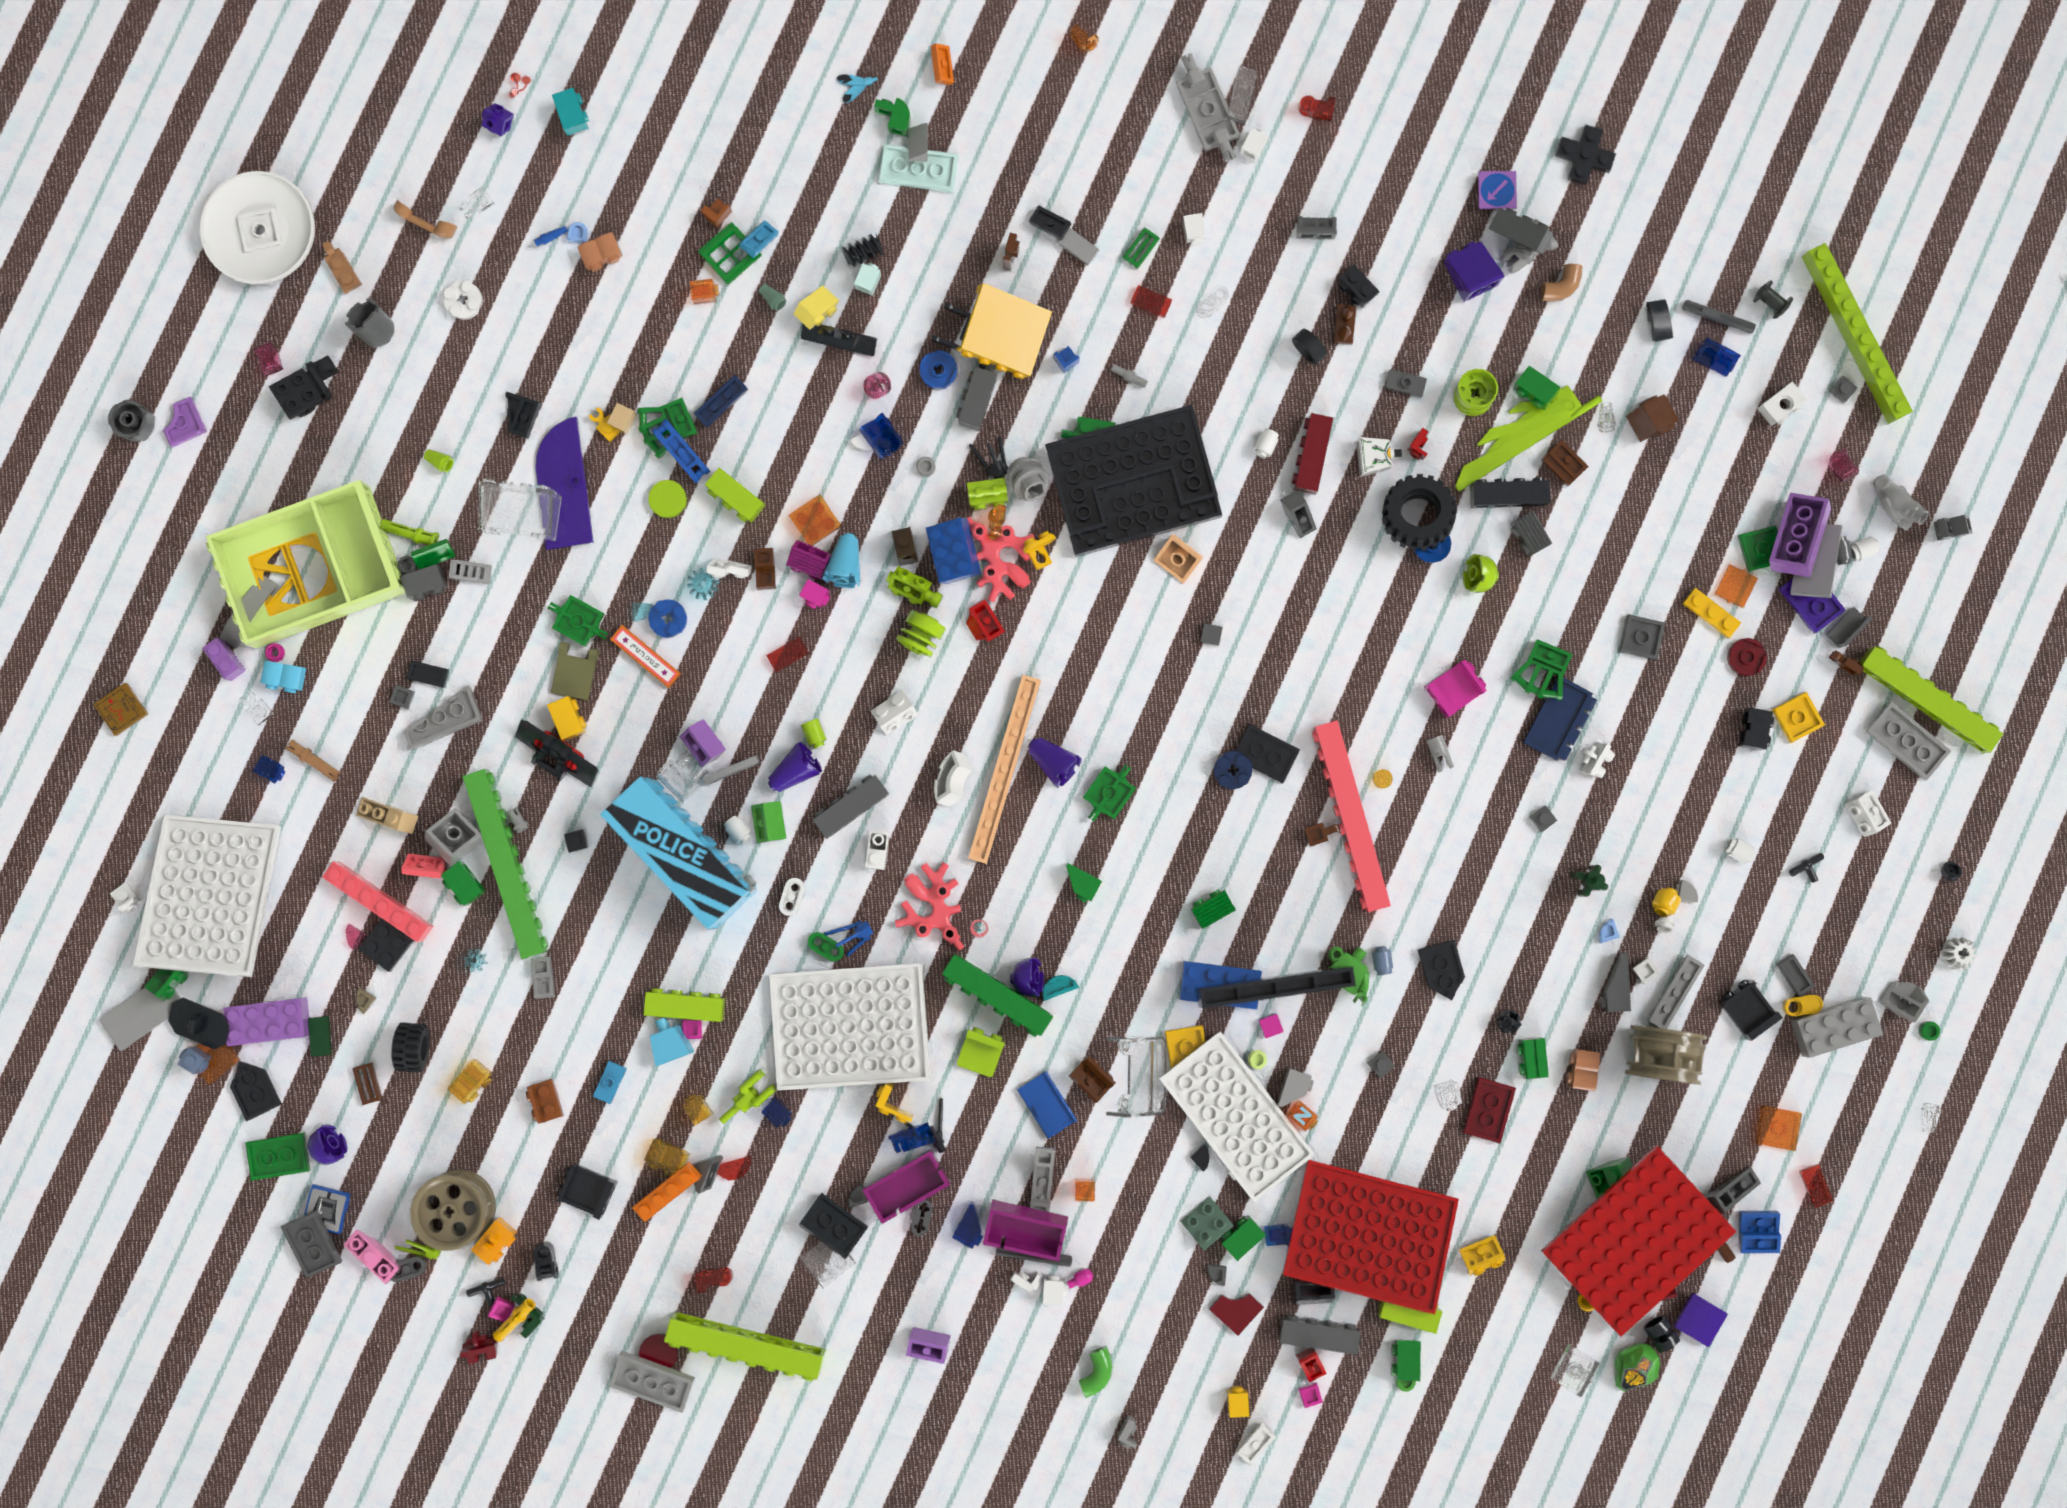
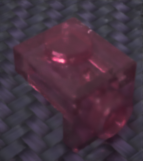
[253,342,283,376]
[1828,448,1859,483]

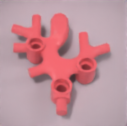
[967,517,1035,603]
[895,862,964,951]

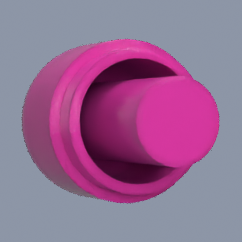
[1067,1268,1093,1289]

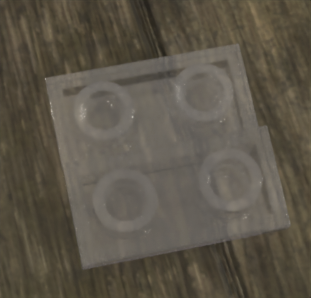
[800,1242,856,1289]

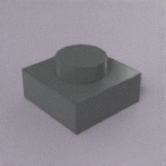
[1829,376,1858,404]
[1529,805,1558,832]
[1367,1051,1395,1078]

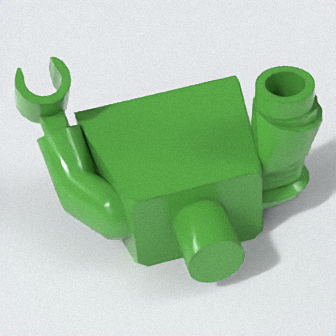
[1327,946,1369,1006]

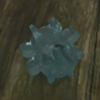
[463,948,488,972]

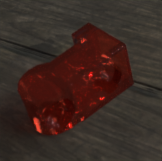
[1298,95,1336,122]
[695,1267,734,1293]

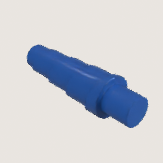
[534,226,568,247]

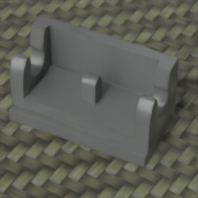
[1297,216,1337,239]

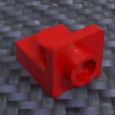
[1407,428,1429,460]

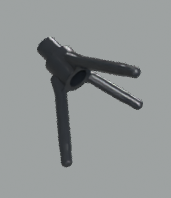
[904,1098,946,1153]

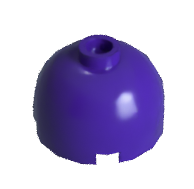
[1010,958,1044,997]
[307,1124,348,1165]

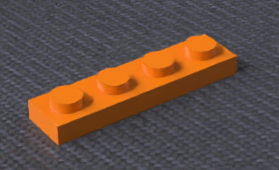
[632,1162,702,1222]

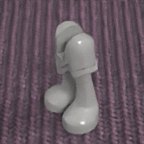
[1500,219,1558,274]

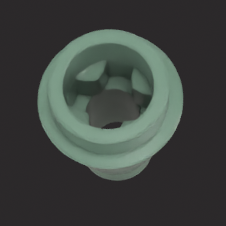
[759,284,787,311]

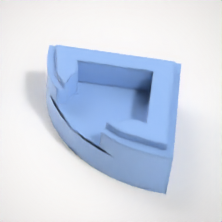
[1599,919,1619,943]

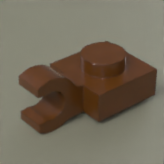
[1304,823,1340,847]

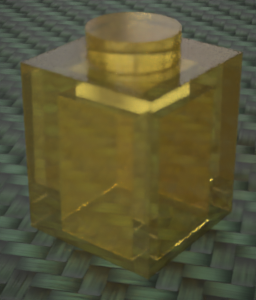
[682,1094,714,1125]

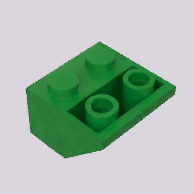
[1586,1157,1633,1199]

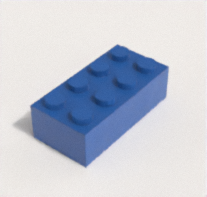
[1179,961,1262,1010]

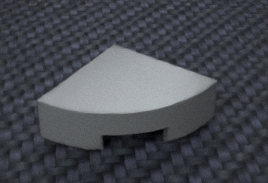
[1678,880,1698,903]

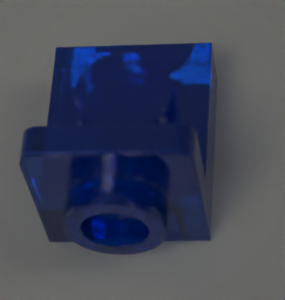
[1264,1223,1292,1246]

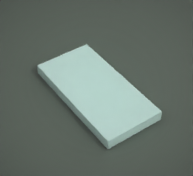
[878,144,959,193]

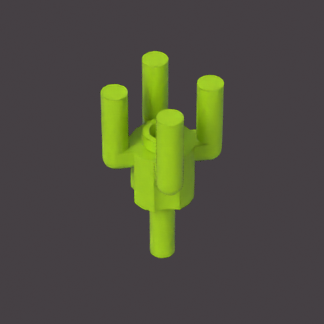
[719,1069,777,1124]

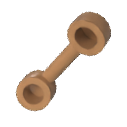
[393,200,457,239]

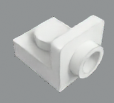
[110,882,142,913]
[1011,1271,1042,1293]

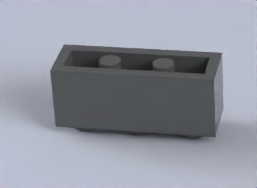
[1488,207,1553,255]
[956,367,997,431]

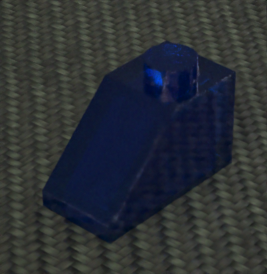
[952,1201,983,1249]

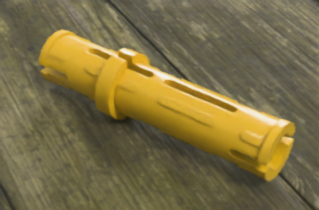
[493,1298,536,1342]

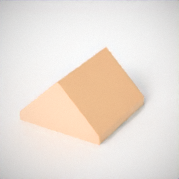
[1153,534,1203,584]

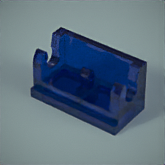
[1692,337,1741,377]
[888,1122,935,1153]

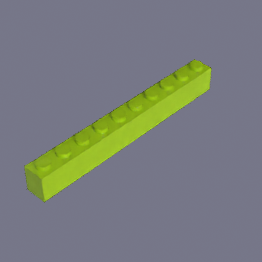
[1802,243,1913,424]

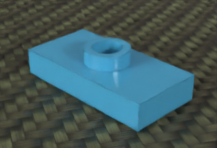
[739,220,779,258]
[593,1061,627,1104]

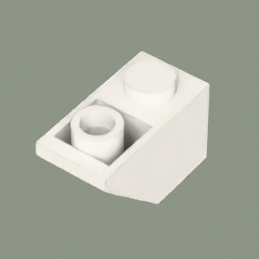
[865,829,890,870]

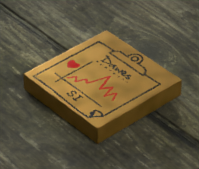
[93,683,149,736]

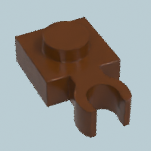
[1829,650,1865,677]

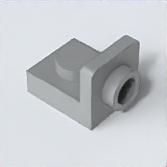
[1117,1415,1137,1449]

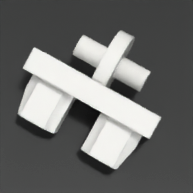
[1581,742,1615,778]

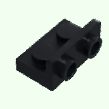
[1337,264,1380,308]

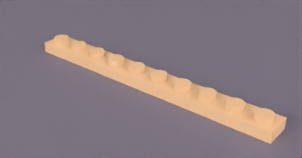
[968,675,1041,864]

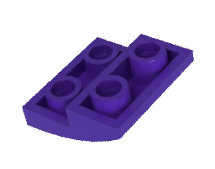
[1673,1292,1728,1347]

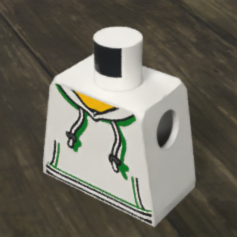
[1356,437,1402,477]

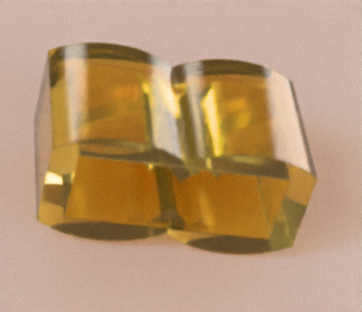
[447,1059,493,1104]
[644,1138,691,1176]

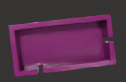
[863,1149,950,1224]
[983,1199,1068,1261]

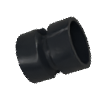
[1643,1315,1680,1353]

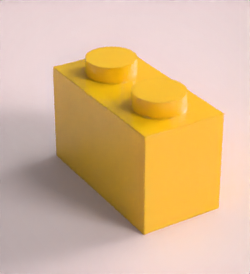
[547,696,587,741]

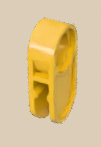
[1783,994,1823,1016]

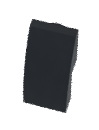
[1646,299,1673,342]

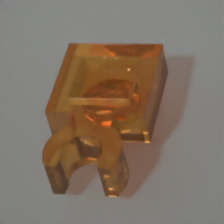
[988,504,1006,541]

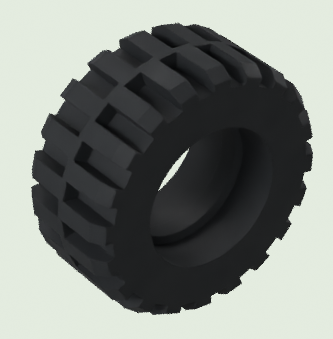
[1382,474,1457,551]

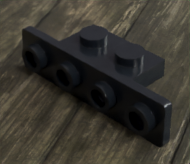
[801,324,877,356]

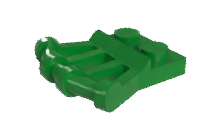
[637,398,698,459]
[1510,639,1573,700]

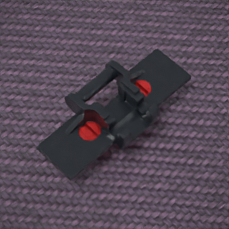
[515,719,599,787]

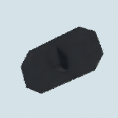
[168,997,230,1050]

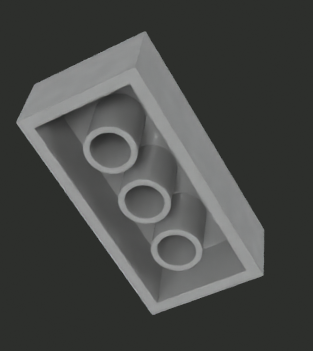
[1790,997,1883,1058]

